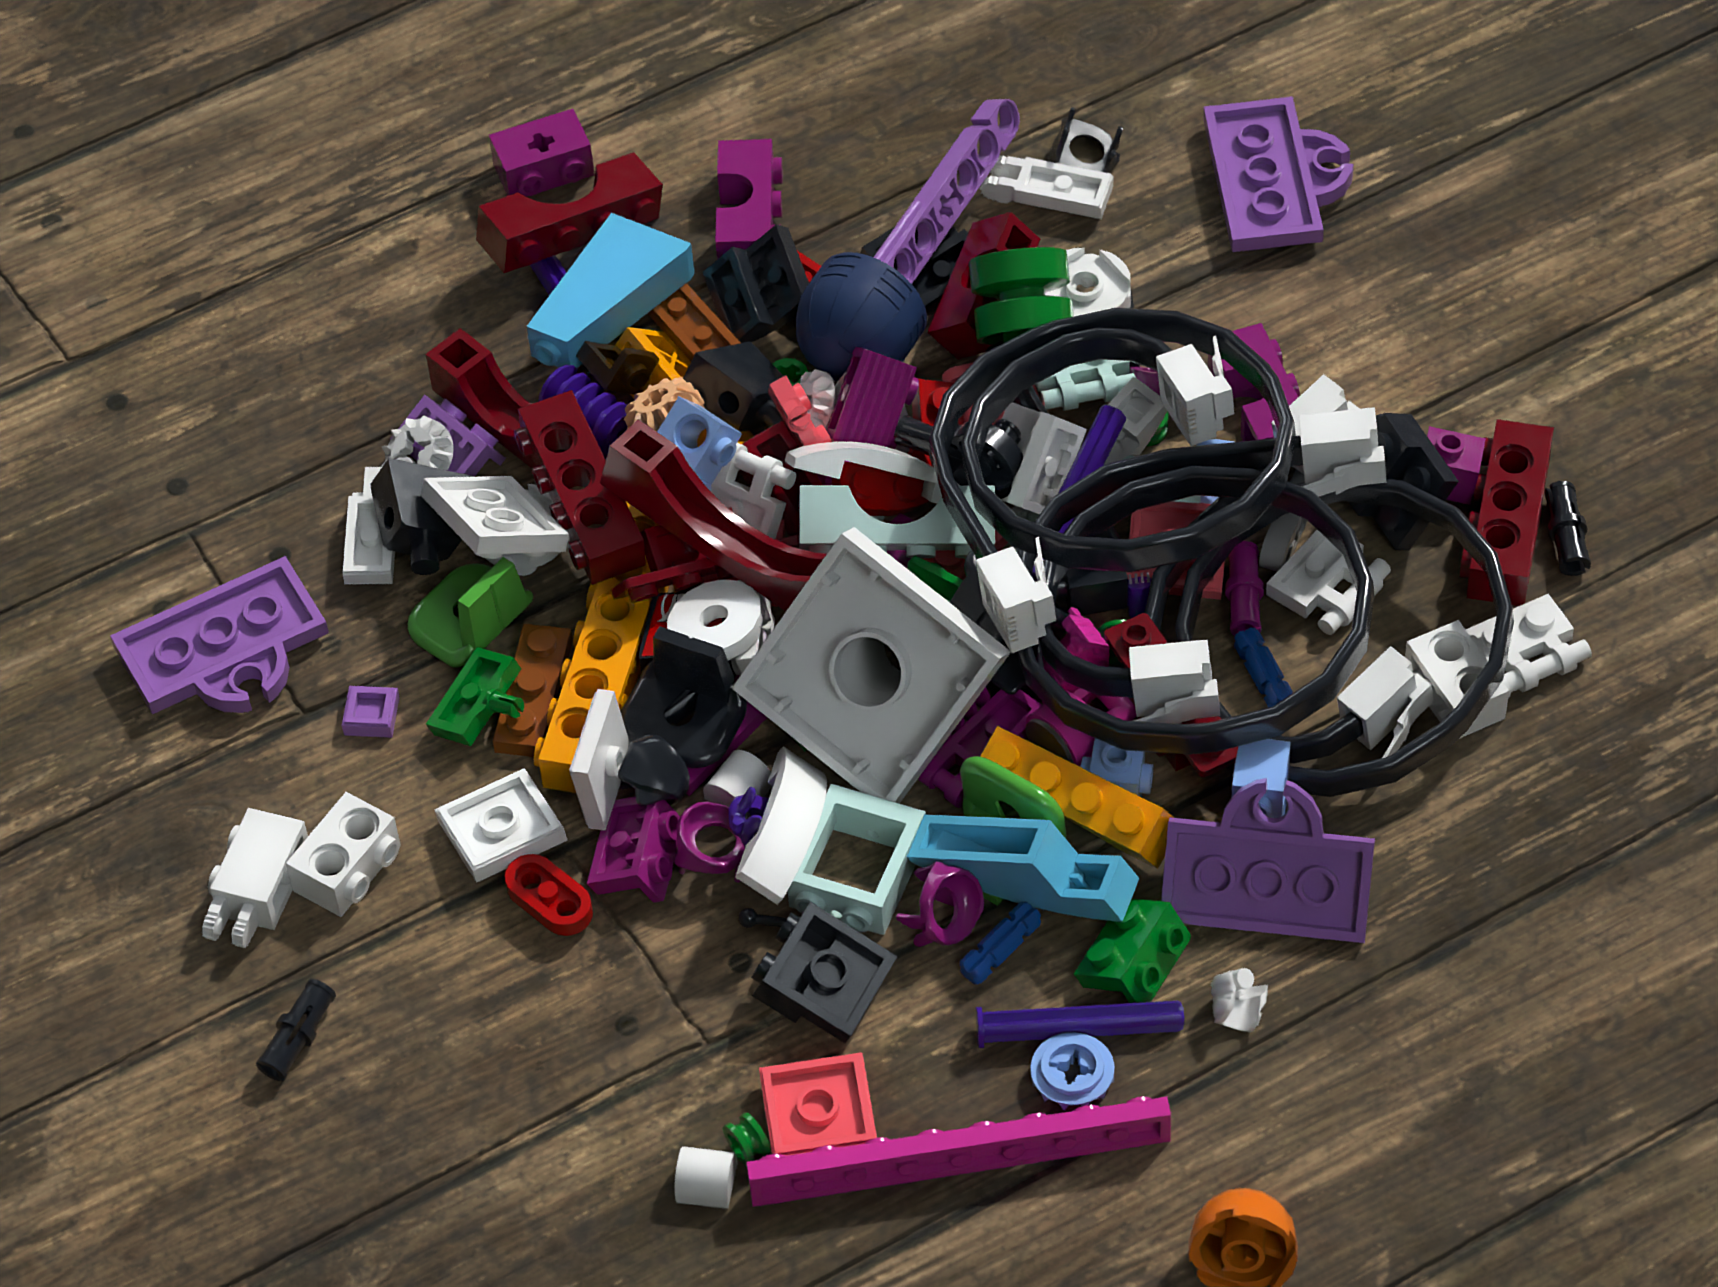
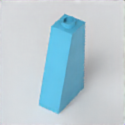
[527,213,695,368]

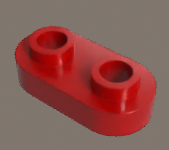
[505,854,593,936]

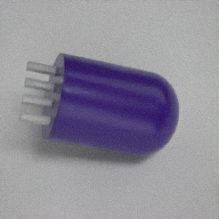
[1127,572,1152,618]

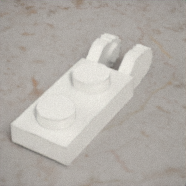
[980,155,1113,219]

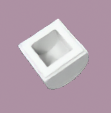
[703,750,773,819]
[675,1147,737,1209]

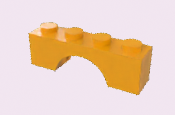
[980,726,1174,869]

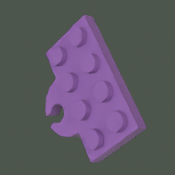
[1203,97,1353,252]
[110,556,329,715]
[1161,778,1375,943]

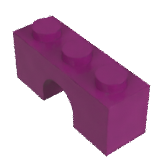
[715,139,783,259]
[1208,323,1300,441]

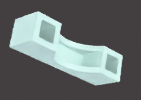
[799,485,995,559]

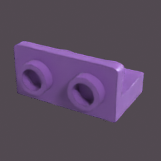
[390,395,506,477]

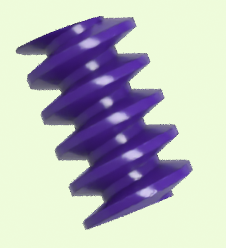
[538,365,628,460]

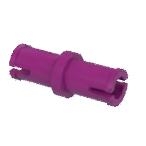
[1225,541,1264,636]

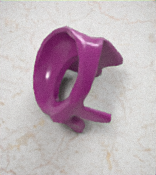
[674,801,745,883]
[896,861,984,947]

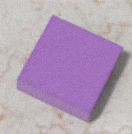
[342,686,400,738]

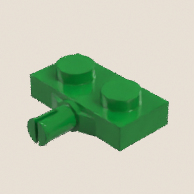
[426,647,524,746]

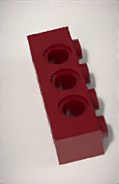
[514,390,646,585]
[1459,419,1554,606]

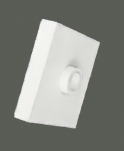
[569,689,630,830]
[435,768,567,883]

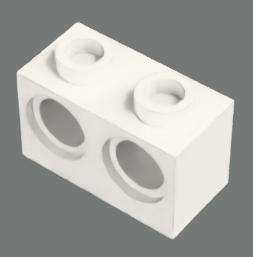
[1405,620,1511,738]
[286,792,401,917]

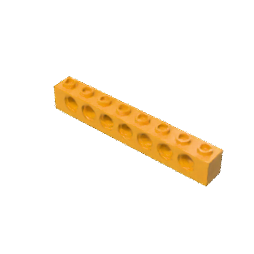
[533,502,669,793]

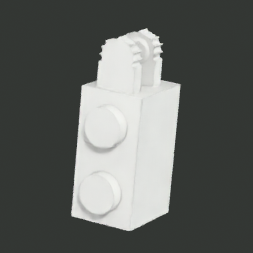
[202,808,308,948]

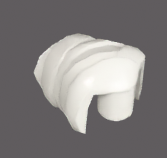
[1211,968,1268,1033]

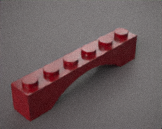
[600,419,827,611]

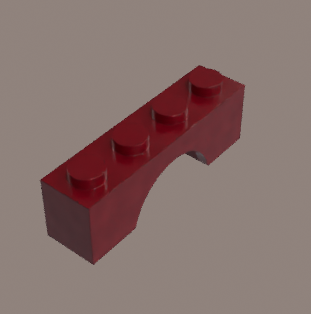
[476,152,663,273]
[426,328,566,468]

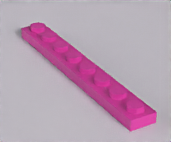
[746,1097,1171,1207]

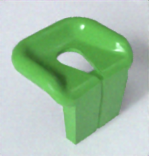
[408,557,533,668]
[960,756,1067,905]

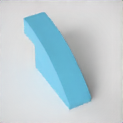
[907,814,1139,922]

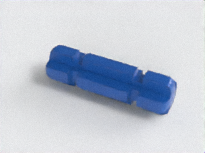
[1234,627,1294,708]
[959,901,1041,984]

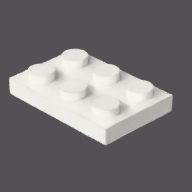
[421,476,569,559]

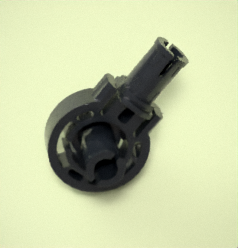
[894,415,1024,499]

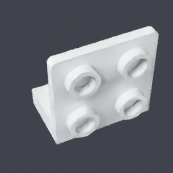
[998,403,1087,514]

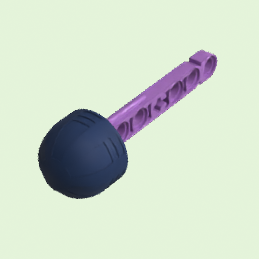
[796,99,1020,381]

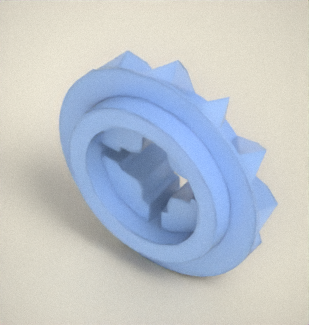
[1031,1032,1114,1110]

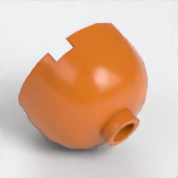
[1188,1188,1298,1287]

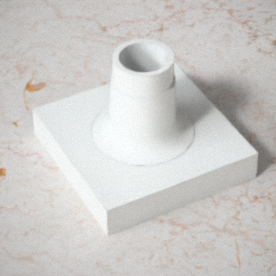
[732,527,1011,804]

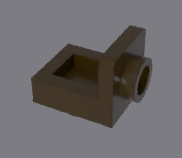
[576,341,660,395]

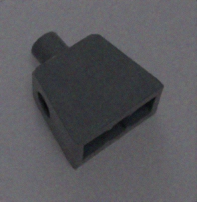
[683,341,792,432]
[371,458,473,575]

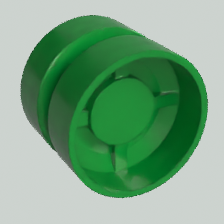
[968,247,1074,345]

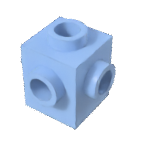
[1081,738,1153,797]

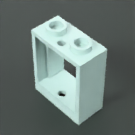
[788,784,926,935]

